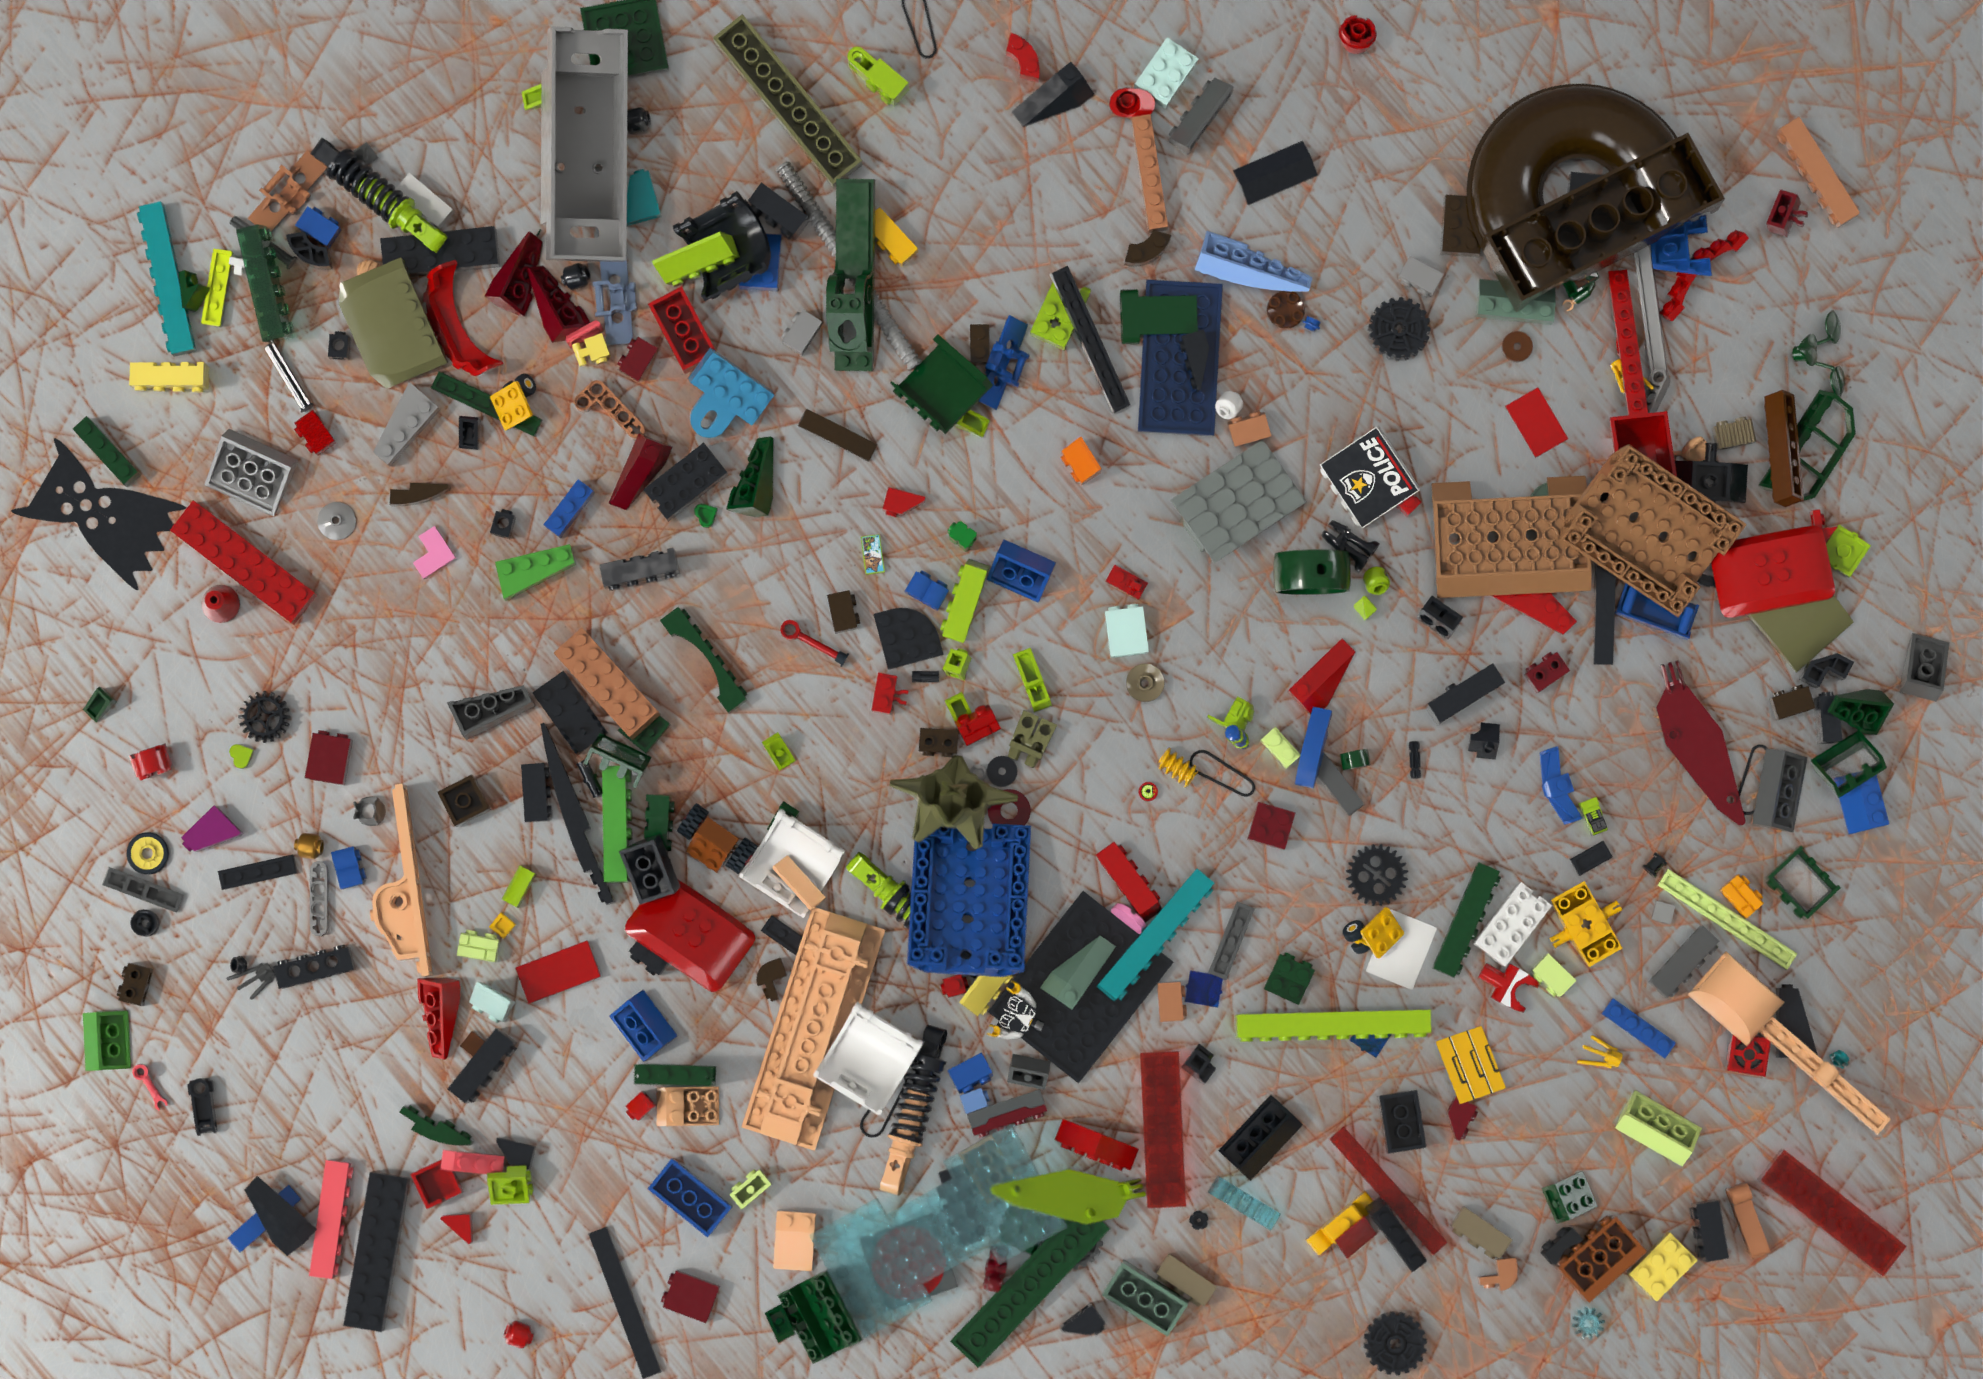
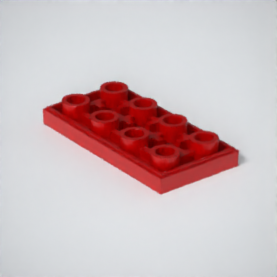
[515,940,601,1004]

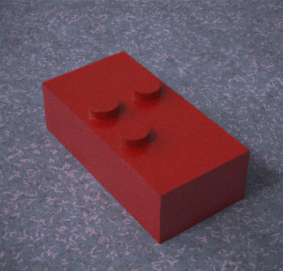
[648,286,716,374]

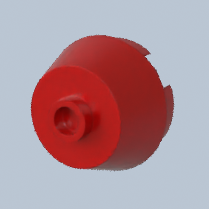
[1339,15,1377,54]

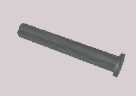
[230,216,297,269]

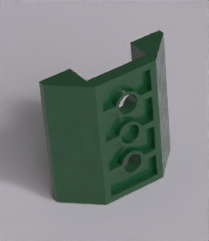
[777,1270,863,1364]

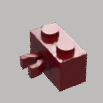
[1766,190,1808,237]

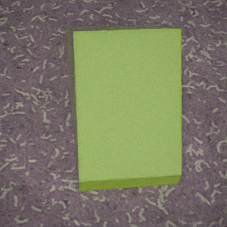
[522,84,542,110]
[955,409,990,437]
[945,692,972,721]

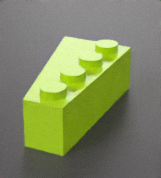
[940,559,990,643]

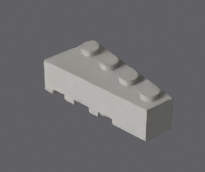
[373,382,440,467]

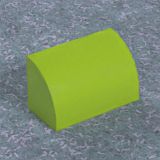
[502,865,537,908]

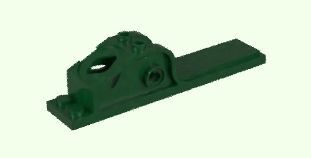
[826,179,875,371]

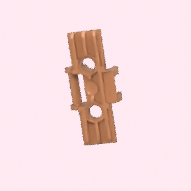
[247,150,328,236]

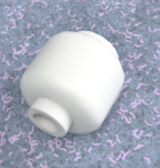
[1215,391,1243,419]

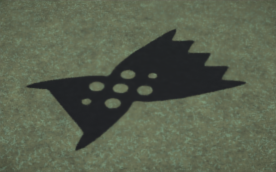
[11,438,186,590]

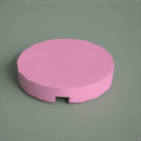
[1111,903,1146,934]

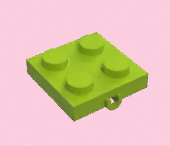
[1826,525,1871,578]

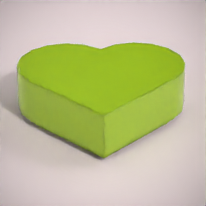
[229,744,254,769]

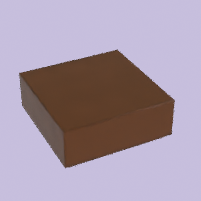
[460,1031,485,1056]

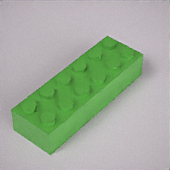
[602,766,633,883]

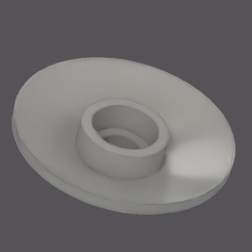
[318,502,356,540]

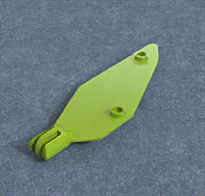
[991,1169,1146,1224]

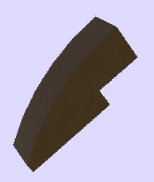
[389,483,450,506]

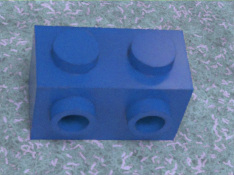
[295,206,342,249]
[948,1052,993,1094]

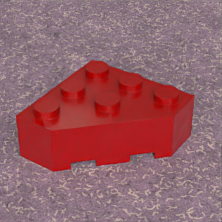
[1055,1119,1139,1171]

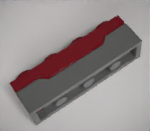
[967,1089,1047,1138]

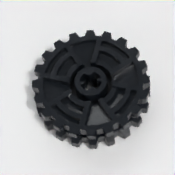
[1368,297,1431,361]
[1363,1311,1427,1376]

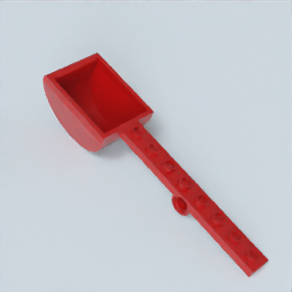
[1607,269,1677,477]

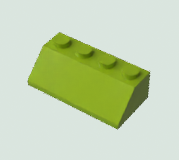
[652,232,740,287]

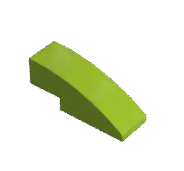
[1013,648,1052,712]

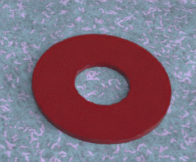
[988,789,1031,825]

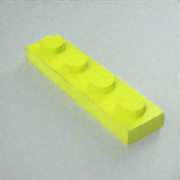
[201,248,233,327]

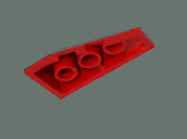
[1287,638,1355,715]

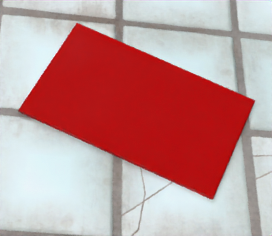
[1505,387,1568,458]
[1334,1216,1376,1259]

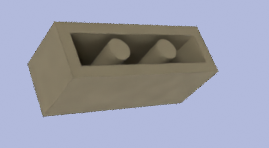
[1450,1206,1512,1260]
[1156,1254,1217,1307]

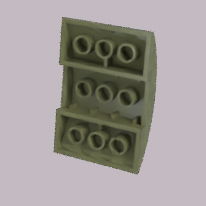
[1747,596,1854,673]

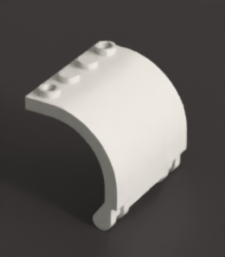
[739,809,846,918]
[813,1002,924,1116]

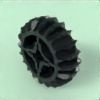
[238,691,291,743]

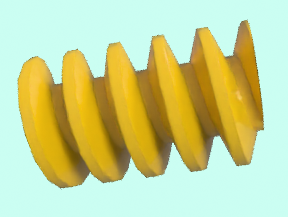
[1157,747,1198,788]

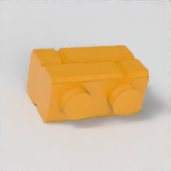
[1719,874,1764,919]

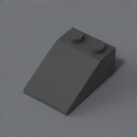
[1899,633,1949,702]

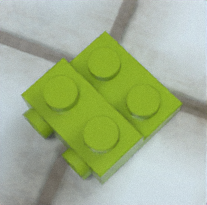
[487,1166,533,1205]

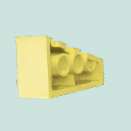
[129,362,209,393]

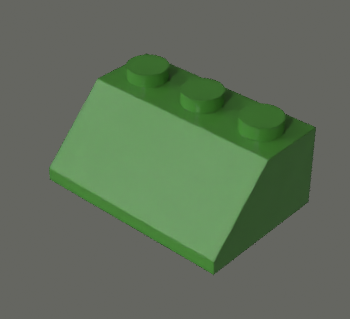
[83,1011,131,1071]

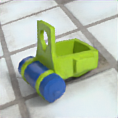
[1207,696,1255,749]

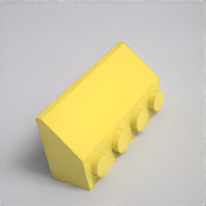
[959,960,1025,1017]

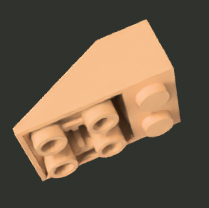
[656,1086,719,1126]

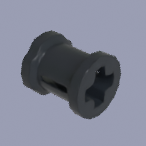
[1642,852,1668,878]

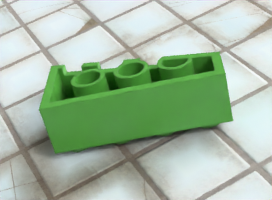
[495,544,576,601]

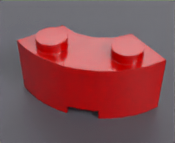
[1006,33,1040,83]

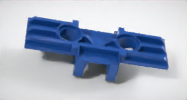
[979,315,1030,410]

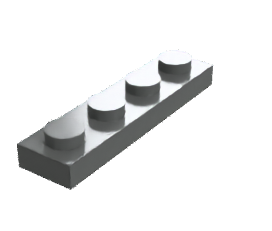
[1208,901,1255,980]

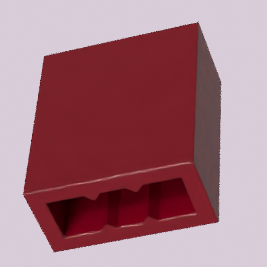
[305,730,353,786]
[661,1270,720,1323]

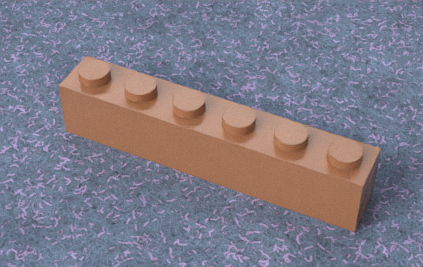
[1131,114,1168,233]
[1777,117,1860,228]

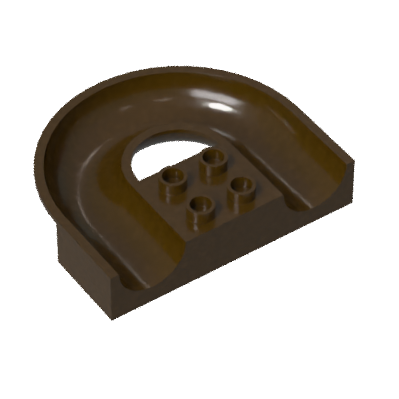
[1466,84,1725,312]

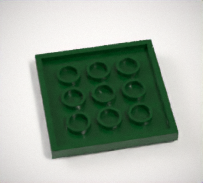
[580,0,669,77]

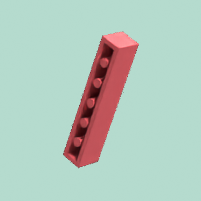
[309,1160,353,1279]

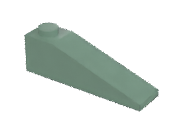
[1040,936,1116,1010]

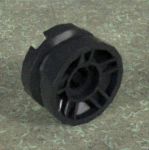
[130,909,160,937]

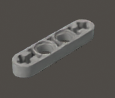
[310,861,328,936]

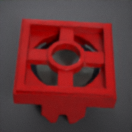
[1726,1034,1771,1077]

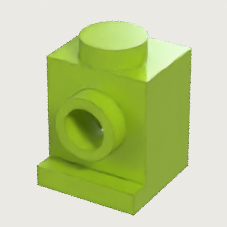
[942,648,972,681]

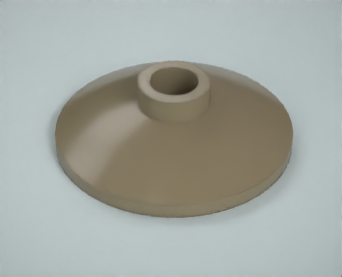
[1126,664,1164,702]

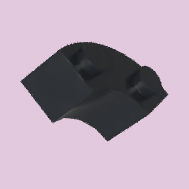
[286,232,332,270]

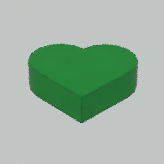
[694,504,718,528]

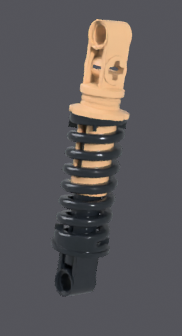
[880,1025,947,1196]

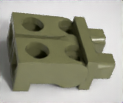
[1008,710,1057,768]

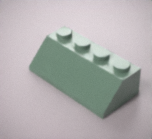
[1476,279,1556,325]

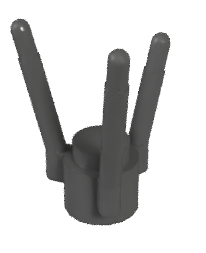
[226,963,275,1000]

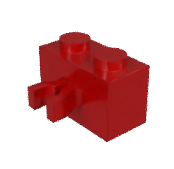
[871,673,909,715]

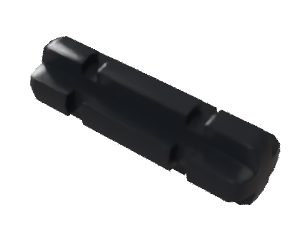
[1409,741,1421,779]

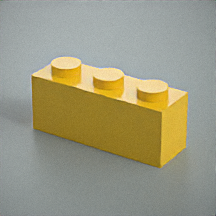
[875,207,918,267]

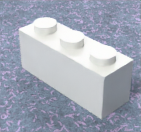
[395,173,455,229]

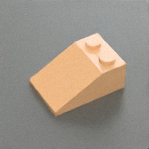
[773,1210,816,1271]

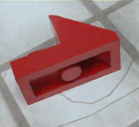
[1810,509,1837,542]

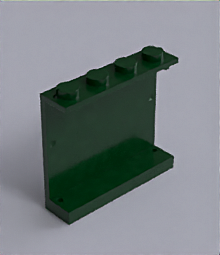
[890,334,993,434]
[634,1064,716,1086]

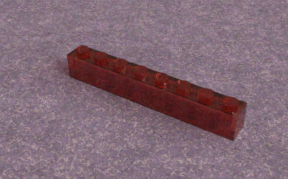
[1328,1126,1448,1255]

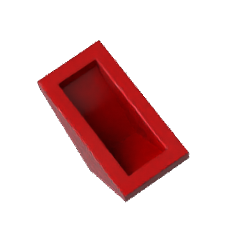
[440,1214,473,1244]

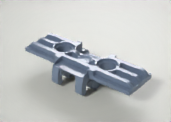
[593,256,638,345]

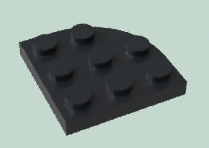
[873,608,944,670]

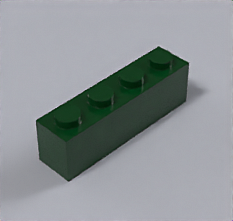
[72,416,142,487]

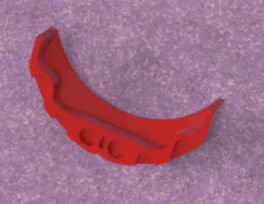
[423,260,503,376]

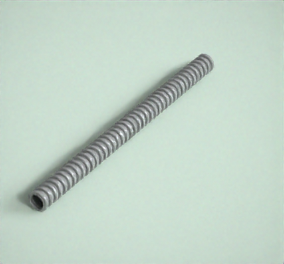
[776,161,922,370]

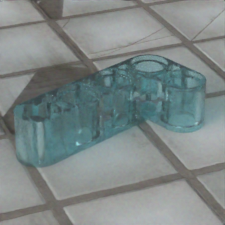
[1207,1175,1281,1231]

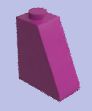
[181,805,243,852]

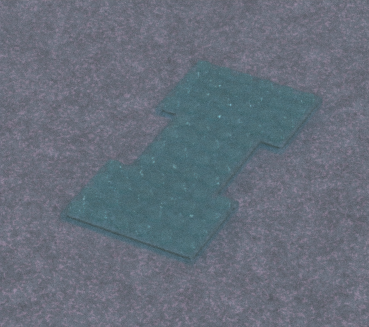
[809,1124,1068,1338]

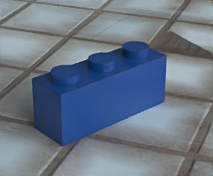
[543,479,595,539]

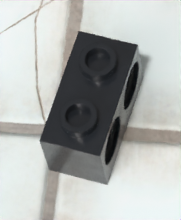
[1417,596,1463,640]

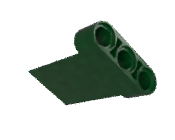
[1120,289,1198,345]

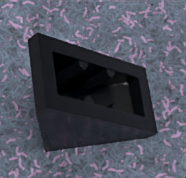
[459,416,481,450]

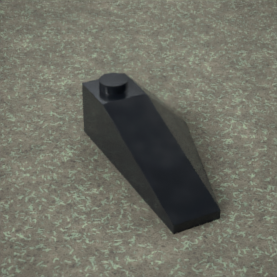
[1012,62,1095,127]
[244,1176,317,1256]

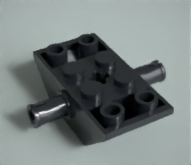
[1675,443,1748,503]

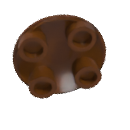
[1267,291,1305,329]

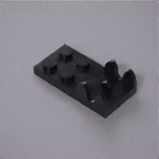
[533,671,608,755]

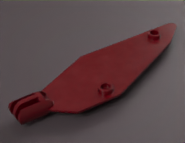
[1656,660,1746,826]

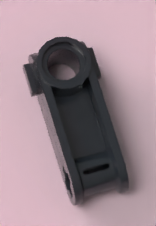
[187,1078,217,1136]

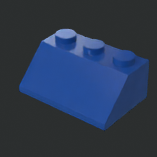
[986,540,1056,603]
[1834,771,1889,835]
[609,990,677,1062]

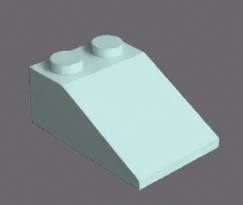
[469,982,516,1023]

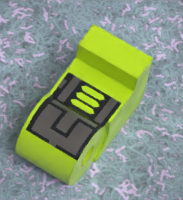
[1578,797,1608,836]

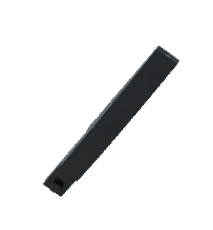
[1593,472,1616,665]
[541,723,614,905]

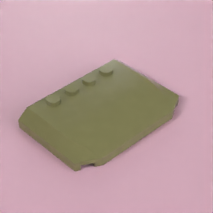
[339,257,448,389]

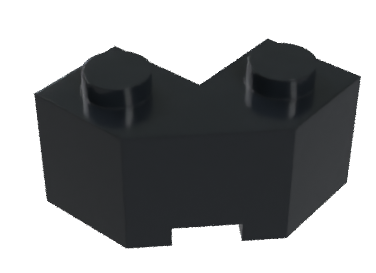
[1799,653,1854,688]

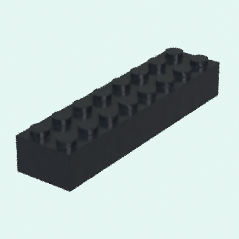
[343,1171,410,1332]

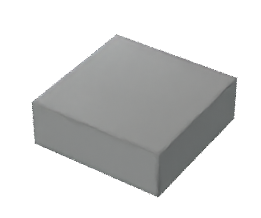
[1651,901,1675,925]

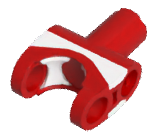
[1478,963,1540,1013]

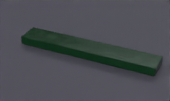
[431,371,543,437]

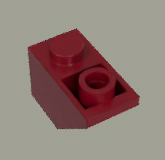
[1446,1096,1478,1141]

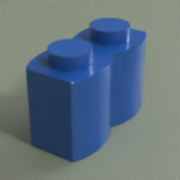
[904,570,949,611]
[331,846,367,889]

